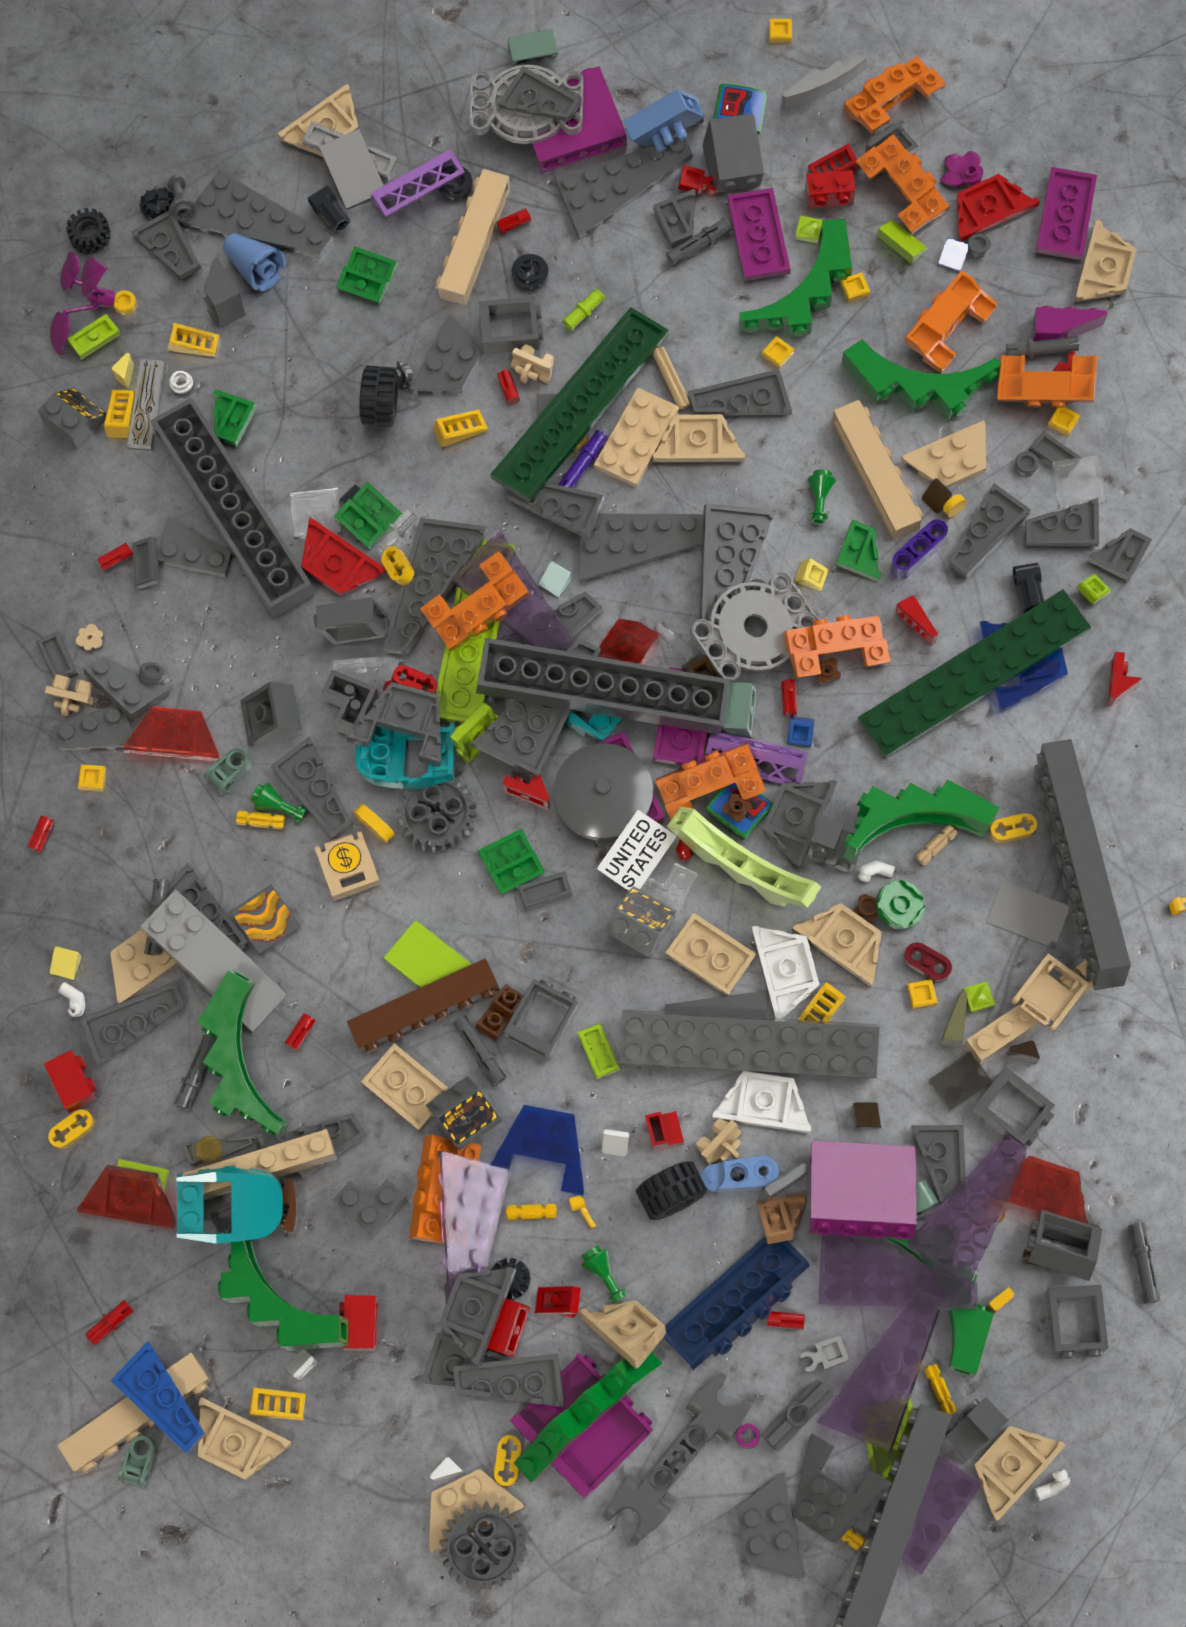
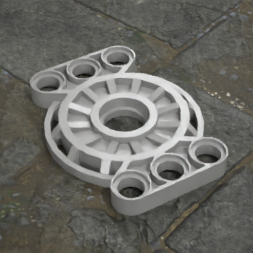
[469,64,583,144]
[690,572,819,682]

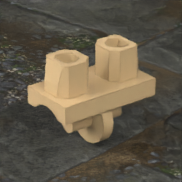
[510,344,555,384]
[45,674,94,717]
[696,1118,743,1165]

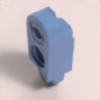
[700,1155,779,1193]

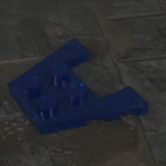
[980,621,1068,713]
[485,1105,585,1196]

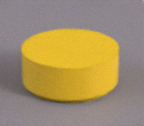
[113,290,137,315]
[943,494,967,518]

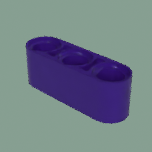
[890,519,948,580]

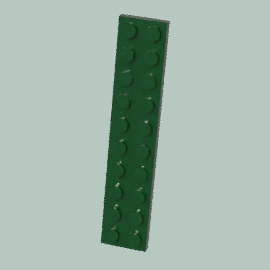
[491,307,669,503]
[858,589,1091,759]

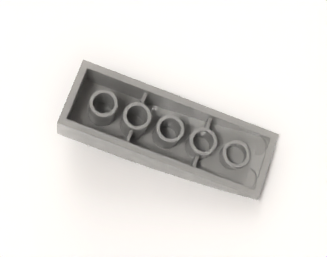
[140,889,287,1032]

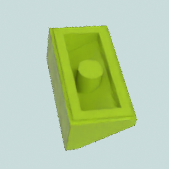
[877,220,927,264]

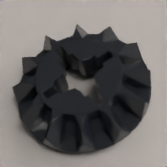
[436,165,473,201]
[139,186,174,220]
[511,254,549,290]
[491,1257,531,1300]

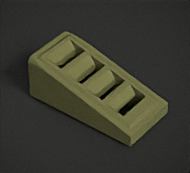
[941,991,967,1047]

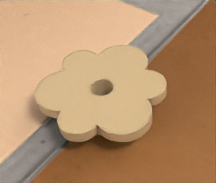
[76,624,103,651]

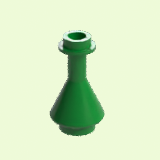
[808,469,836,524]
[250,783,307,823]
[581,1245,627,1303]

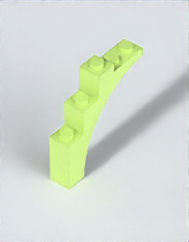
[667,807,821,908]

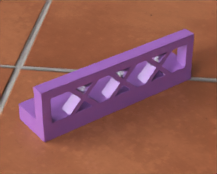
[371,149,465,218]
[705,732,808,784]

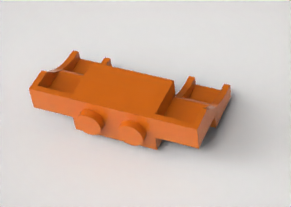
[843,56,946,135]
[856,134,950,234]
[904,270,998,374]
[997,355,1097,408]
[420,551,531,651]
[783,615,890,679]
[655,742,766,820]
[409,1135,481,1247]

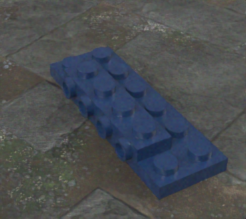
[663,1237,810,1370]

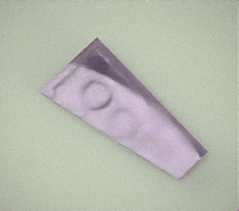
[901,1454,982,1574]

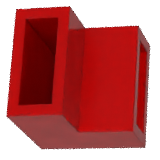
[645,1111,684,1152]

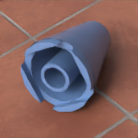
[223,233,286,291]

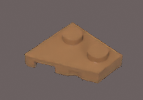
[757,1193,807,1244]

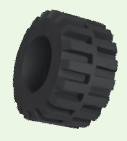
[359,365,398,427]
[636,1161,707,1220]

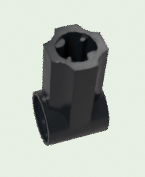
[307,185,350,233]
[1013,563,1044,612]

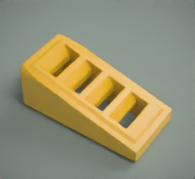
[167,323,220,357]
[104,390,135,439]
[433,409,488,447]
[798,982,846,1021]
[248,1387,306,1421]

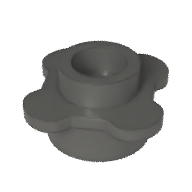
[396,361,413,389]

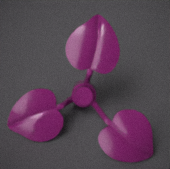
[50,251,115,355]

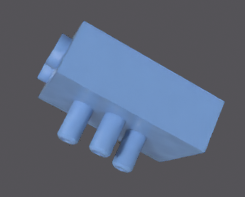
[623,89,705,153]

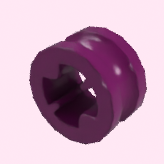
[736,1424,760,1449]

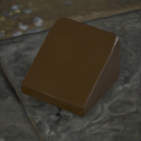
[922,478,952,514]
[681,654,718,677]
[1007,1040,1040,1063]
[852,1102,881,1131]

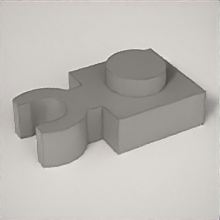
[799,1335,849,1373]

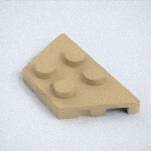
[278,84,359,157]
[1075,219,1137,302]
[653,414,745,462]
[901,420,986,488]
[792,903,882,987]
[110,930,178,1004]
[580,1300,666,1368]
[198,1397,292,1480]
[973,1426,1066,1522]
[429,1469,524,1553]

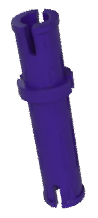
[557,430,608,488]

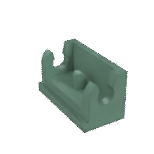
[508,29,558,65]
[722,682,757,737]

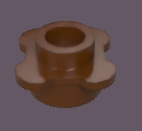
[817,658,841,684]
[722,794,752,822]
[853,894,878,922]

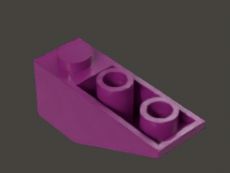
[1033,305,1107,341]

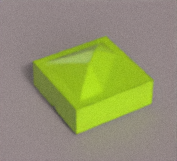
[795,215,822,244]
[1077,574,1111,605]
[963,981,996,1014]

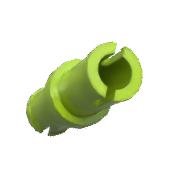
[562,288,605,331]

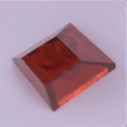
[598,618,659,665]

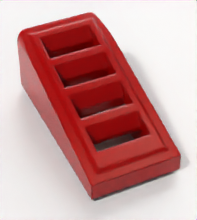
[808,143,861,174]
[895,595,938,646]

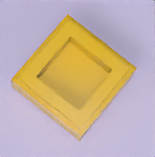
[769,19,792,43]
[840,272,870,303]
[761,336,795,369]
[1047,407,1081,437]
[78,765,107,792]
[907,979,938,1010]
[986,1287,1015,1313]

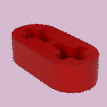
[391,665,437,694]

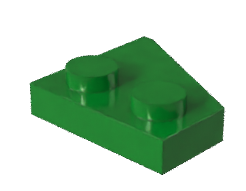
[214,389,257,447]
[835,520,881,582]

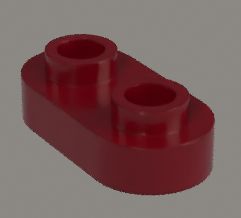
[904,942,952,982]

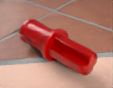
[85,1299,134,1345]

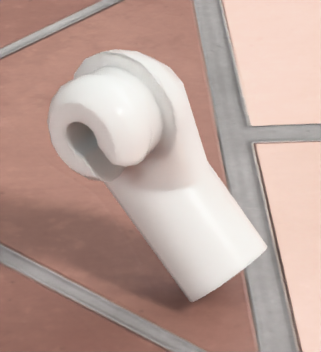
[858,860,895,882]
[58,982,85,1017]
[1034,1469,1070,1501]

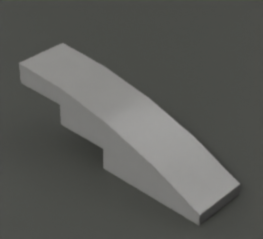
[781,52,867,110]

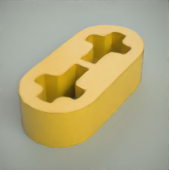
[381,546,414,586]
[353,803,395,843]
[989,813,1037,843]
[48,1109,95,1150]
[494,1435,522,1487]

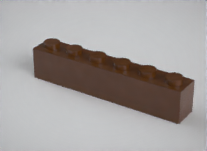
[347,958,500,1054]

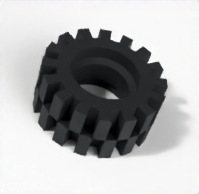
[66,208,111,254]

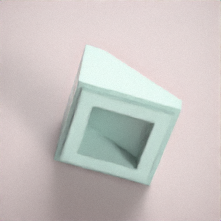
[538,561,572,598]

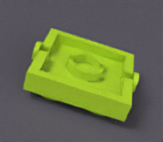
[450,702,499,765]

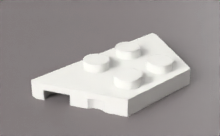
[752,926,820,1019]
[712,1071,811,1134]

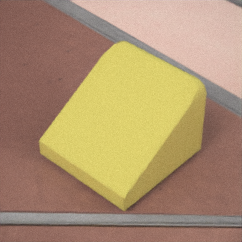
[112,352,134,389]
[794,558,829,591]
[50,946,82,980]

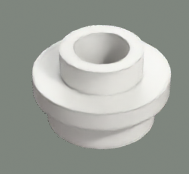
[169,371,193,394]

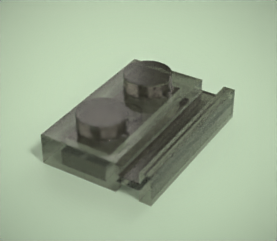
[928,1052,992,1112]

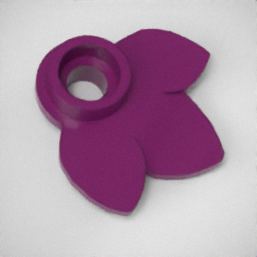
[940,151,984,187]

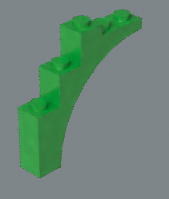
[739,218,852,337]
[842,339,1001,420]
[843,779,1000,862]
[197,969,289,1135]
[218,1220,348,1351]
[880,1227,994,1377]
[514,1352,663,1483]

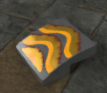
[230,884,301,954]

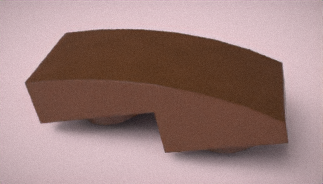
[475,984,524,1042]
[281,1177,299,1237]

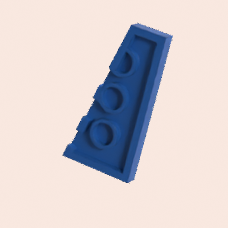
[110,1341,206,1454]

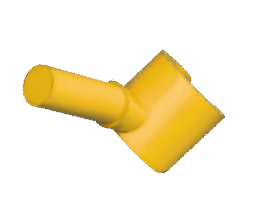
[1169,896,1186,915]
[569,1195,596,1229]

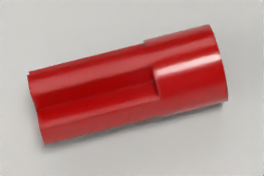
[496,208,531,234]
[497,369,520,405]
[97,543,133,571]
[781,679,798,716]
[27,816,54,853]
[285,1013,316,1051]
[767,1311,805,1330]

